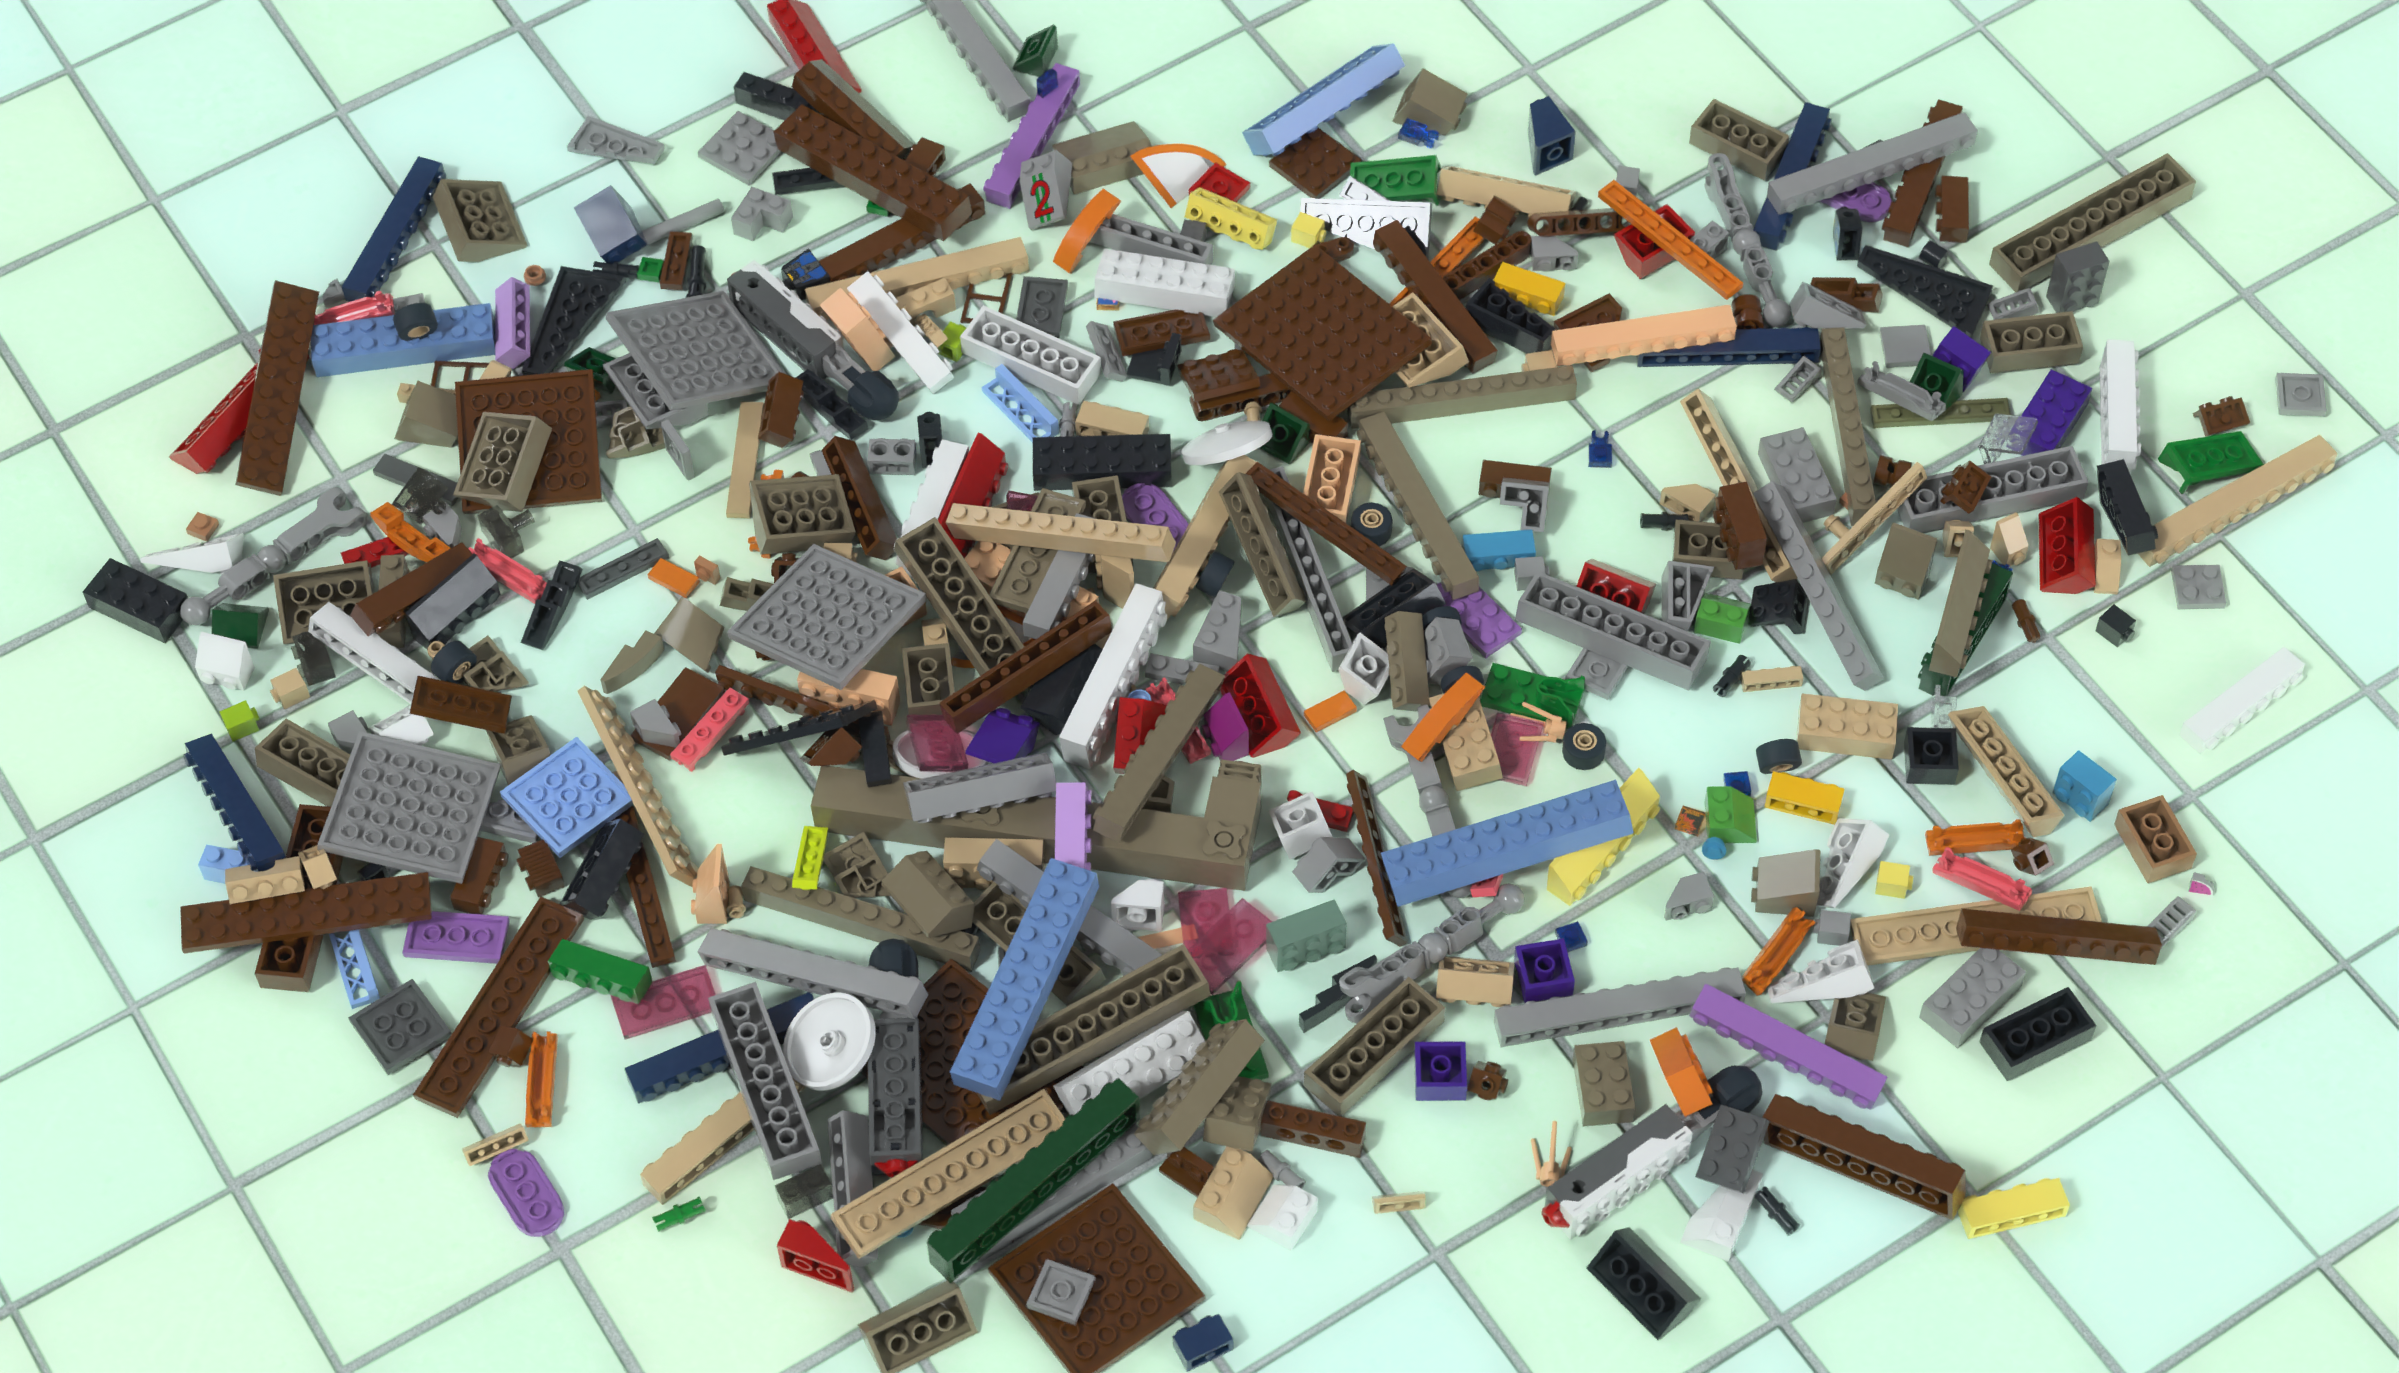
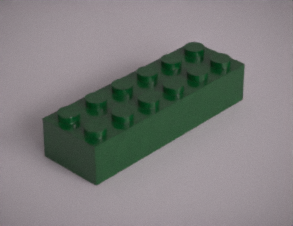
[1918,563,2013,701]

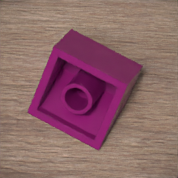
[1201,692,1249,761]

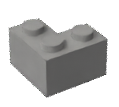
[731,187,793,241]
[1499,477,1550,533]
[1292,837,1365,893]

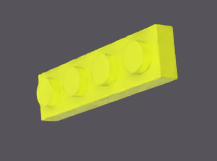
[792,826,828,890]

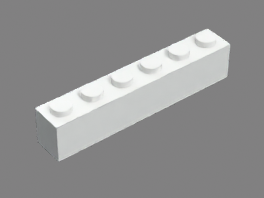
[847,272,954,394]
[308,602,439,704]
[2179,646,2305,754]

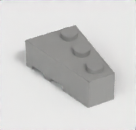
[1661,561,1714,631]
[1193,590,1241,672]

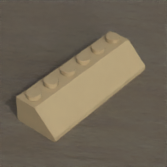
[1437,165,1576,224]
[1948,706,2065,837]

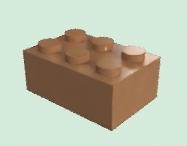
[2114,795,2197,884]

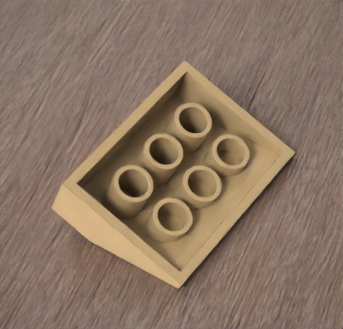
[1393,293,1469,388]

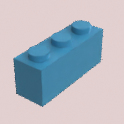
[1462,530,1536,571]

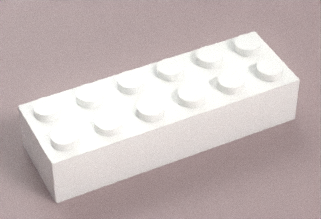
[1094,249,1235,317]
[960,305,1101,405]
[2099,339,2141,475]
[894,439,969,579]
[1053,1011,1205,1115]

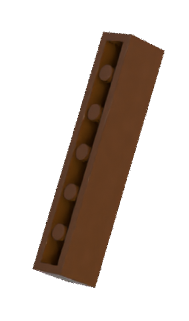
[821,436,897,560]
[350,542,473,636]

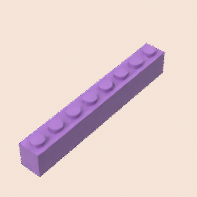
[983,63,1080,209]
[1689,983,1888,1110]

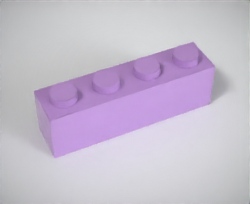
[495,277,530,369]
[1055,782,1092,871]

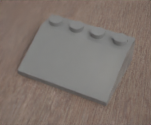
[603,353,709,429]

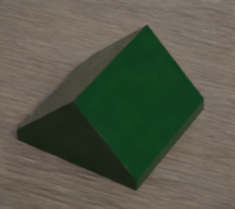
[1012,24,1058,78]
[564,347,616,394]
[1910,352,1964,410]
[1259,402,1310,464]
[211,603,269,649]

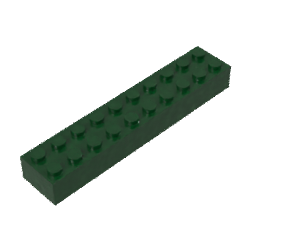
[927,1078,1140,1284]

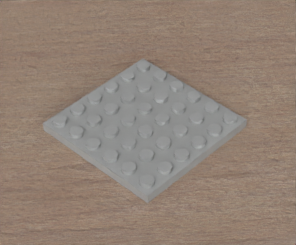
[606,291,783,411]
[727,544,927,690]
[317,731,501,884]

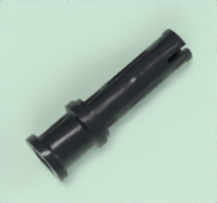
[686,245,707,298]

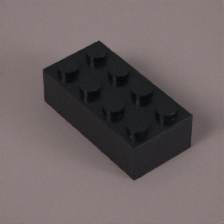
[82,558,188,643]
[1979,987,2097,1082]

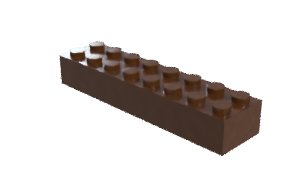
[255,804,344,992]
[1762,1093,1966,1220]

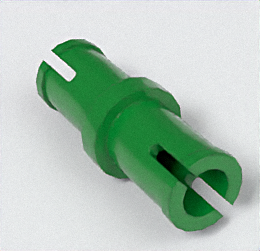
[652,1196,706,1232]

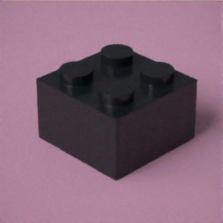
[1904,727,1959,785]

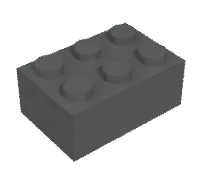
[2046,241,2110,313]

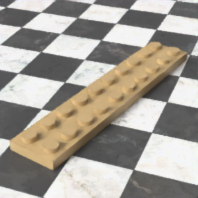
[577,685,698,888]
[1850,886,2102,966]
[830,1089,1065,1259]

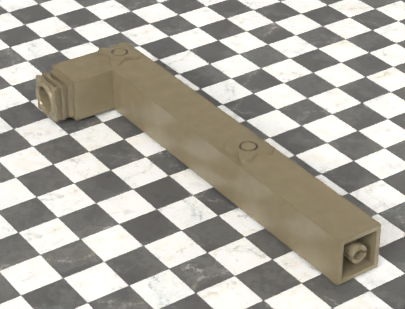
[810,759,1262,891]

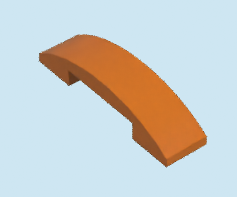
[1052,189,1121,274]
[370,502,451,562]

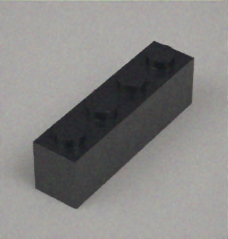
[733,72,821,121]

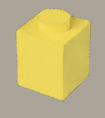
[1291,212,1327,248]
[1875,861,1913,899]

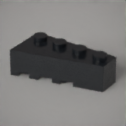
[1466,278,1555,354]
[2097,459,2158,556]

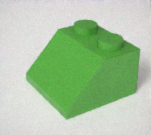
[1694,592,1751,644]
[1704,786,1757,843]

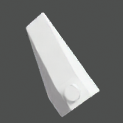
[140,533,244,575]
[1817,818,1889,908]
[1767,939,1875,1003]
[1680,1170,1763,1262]

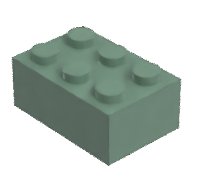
[1266,899,1347,972]

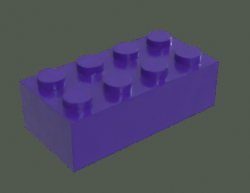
[2007,369,2092,456]

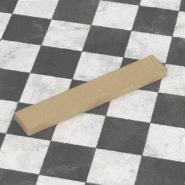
[726,402,764,518]
[1821,462,1927,575]

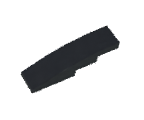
[795,369,869,440]
[520,560,583,650]
[859,710,892,787]
[1299,955,1377,1033]

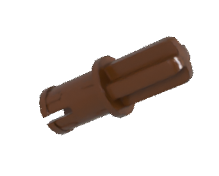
[2012,599,2041,643]

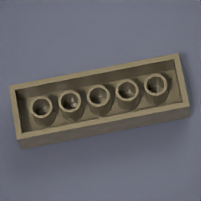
[1304,977,1445,1117]
[1134,1019,1265,1155]

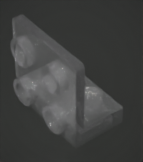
[1978,413,2038,464]

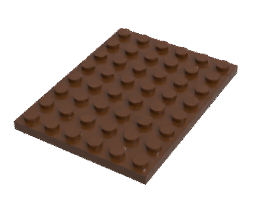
[1213,244,1432,422]
[859,959,1084,1182]

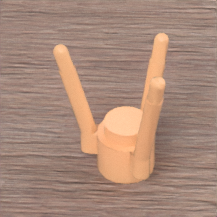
[1510,702,1566,743]
[1531,1120,1572,1187]

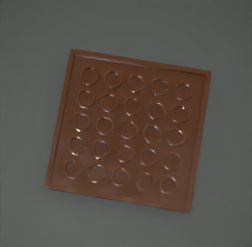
[455,369,602,514]
[988,1183,1205,1373]

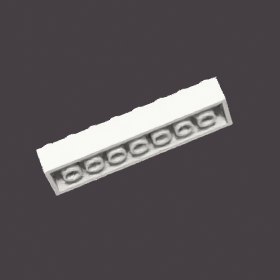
[1059,583,1167,770]

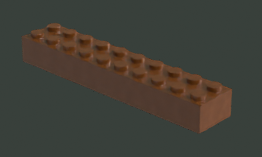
[773,105,972,241]

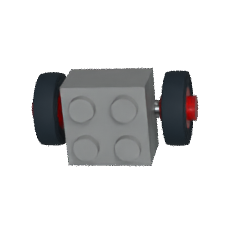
[1422,606,1484,693]

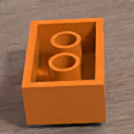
[1650,1027,1713,1117]

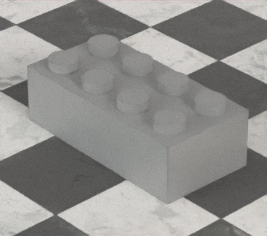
[1758,427,1837,523]
[1919,948,2026,1049]

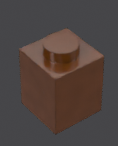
[489,1025,533,1067]

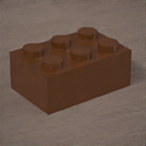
[1713,481,1767,570]

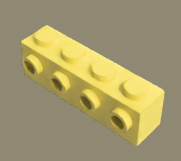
[1184,187,1277,250]
[1958,1178,2070,1239]

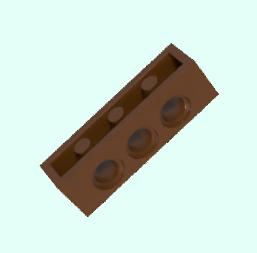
[1261,1100,1366,1158]

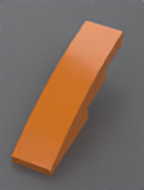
[1401,672,1485,762]

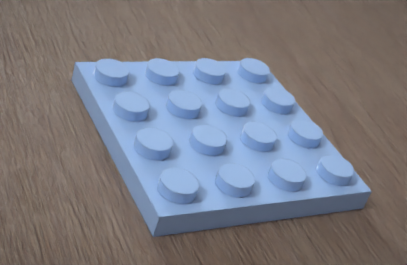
[500,737,634,858]

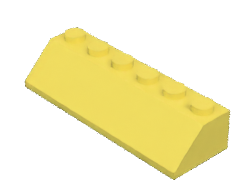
[1546,768,1660,906]

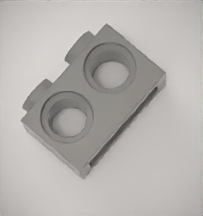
[1689,220,1729,260]
[867,438,917,475]

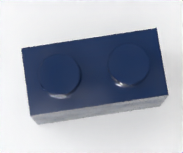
[1172,1313,1234,1372]

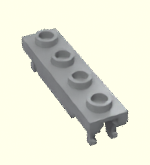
[1857,361,1946,421]

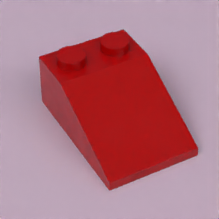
[776,1219,854,1293]

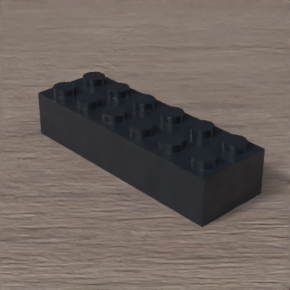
[1032,434,1172,491]

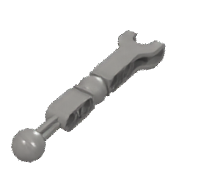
[1704,153,1791,327]
[180,487,368,626]
[1383,704,1472,898]
[1339,883,1525,1024]

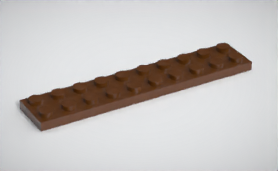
[235,280,319,496]
[180,872,432,954]
[413,896,584,1118]

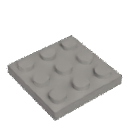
[697,111,782,186]

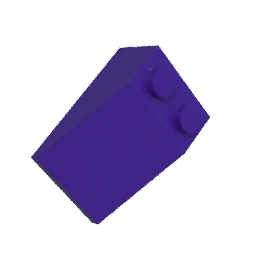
[965,708,1040,763]

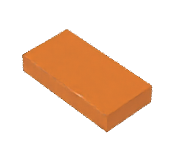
[647,558,700,598]
[1304,690,1357,732]

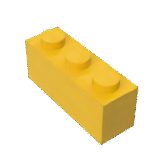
[1493,262,1565,316]
[1764,771,1845,825]

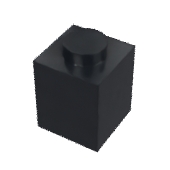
[2095,604,2136,648]

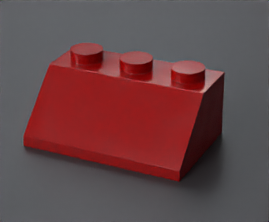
[1614,204,1695,279]
[1576,559,1656,614]
[1113,697,1167,774]

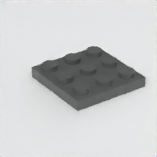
[348,978,452,1075]

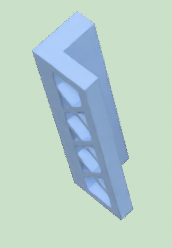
[981,364,1059,442]
[329,929,380,1009]

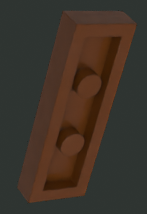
[660,231,693,290]

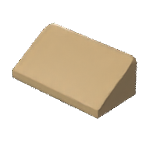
[1372,1191,1425,1214]

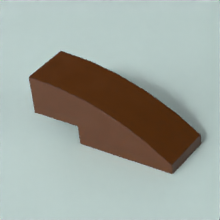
[1810,277,1883,312]

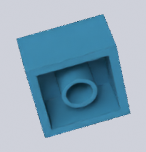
[2053,750,2117,822]

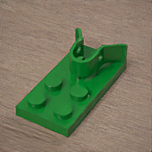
[1350,155,1441,206]
[2158,431,2264,494]
[1480,663,1585,729]
[1193,981,1269,1080]

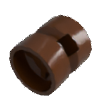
[1731,294,1764,329]
[1873,455,1912,487]

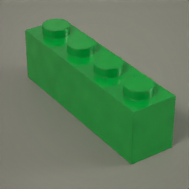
[548,939,653,1004]

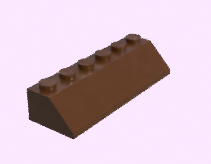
[791,60,914,159]

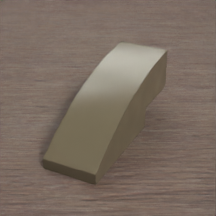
[719,577,773,611]
[600,630,664,694]

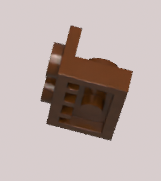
[2192,396,2250,437]
[1940,461,1991,514]
[1159,1146,1214,1198]

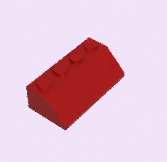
[2039,497,2096,594]
[1220,653,1301,758]

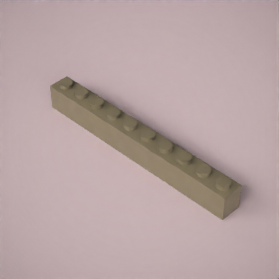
[1820,327,1876,526]
[1347,365,1577,429]
[1357,412,1479,600]
[1093,663,1225,843]
[741,866,981,972]

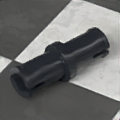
[593,261,639,280]
[1640,512,1688,530]
[1713,655,1751,697]
[1754,1186,1800,1236]

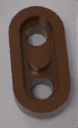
[1316,237,1354,262]

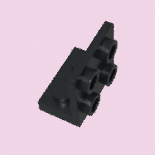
[1126,333,1182,386]
[1748,579,1808,634]

